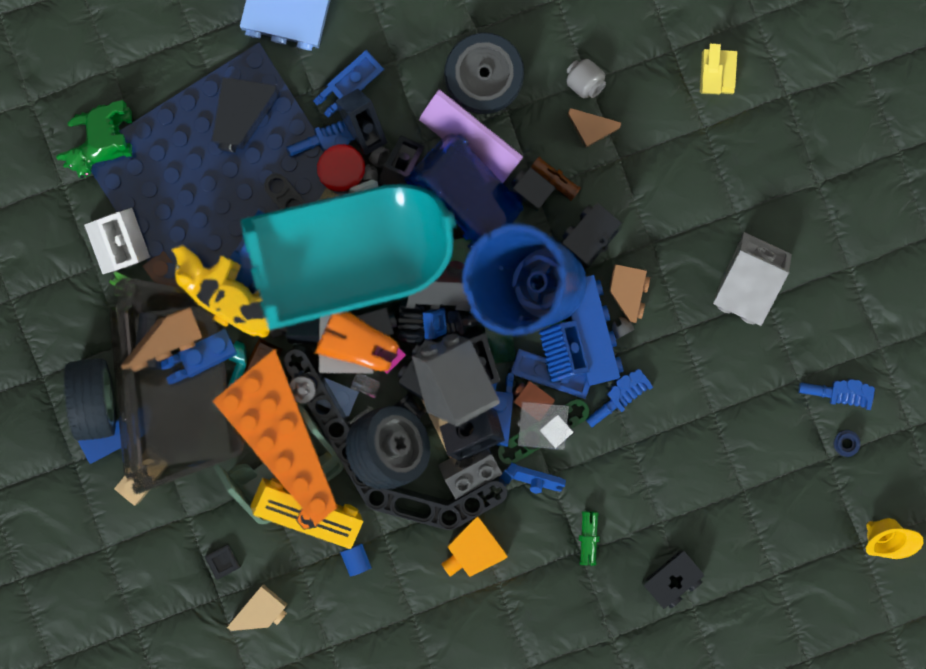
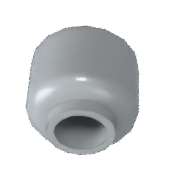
[566,59,606,98]

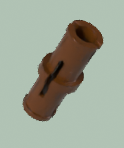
[530,156,581,201]

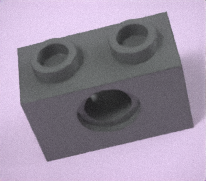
[438,448,502,499]

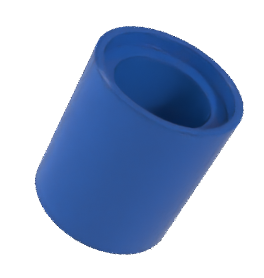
[340,543,372,577]

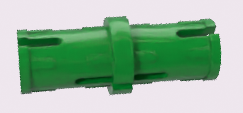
[579,511,600,566]

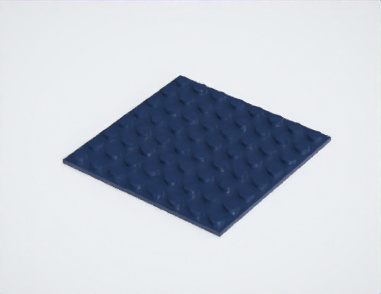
[91,43,350,330]

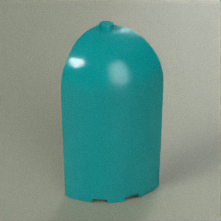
[240,185,455,330]

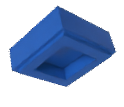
[423,307,447,339]

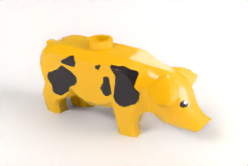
[172,245,270,337]

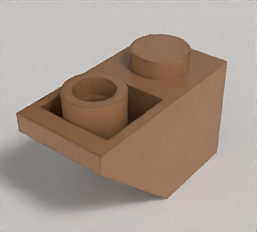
[609,265,650,323]

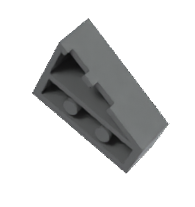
[406,261,472,311]

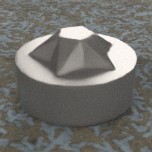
[289,375,316,403]

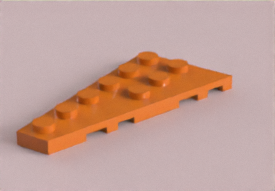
[213,349,337,525]

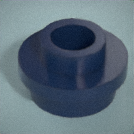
[834,430,861,457]

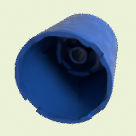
[463,225,586,335]

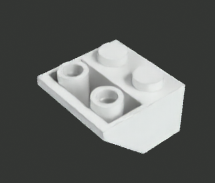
[84,208,150,274]

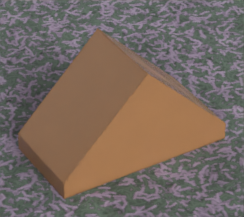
[567,108,621,148]

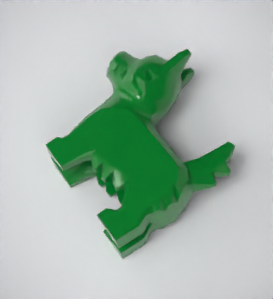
[56,100,132,178]

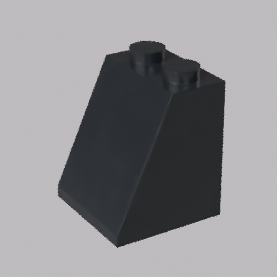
[212,77,279,153]

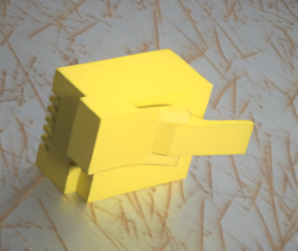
[700,44,737,95]

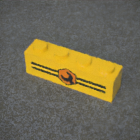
[250,478,363,549]

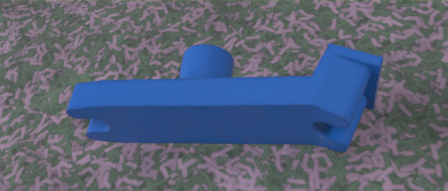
[500,463,566,493]

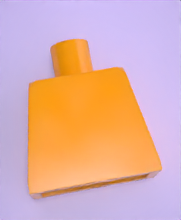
[441,516,508,577]

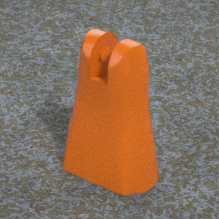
[315,311,399,371]

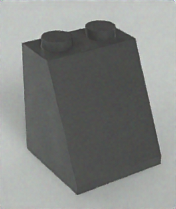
[412,334,500,426]

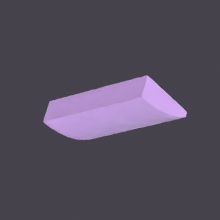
[419,90,523,186]

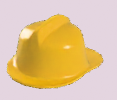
[866,518,924,559]

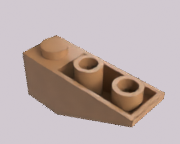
[121,308,202,371]

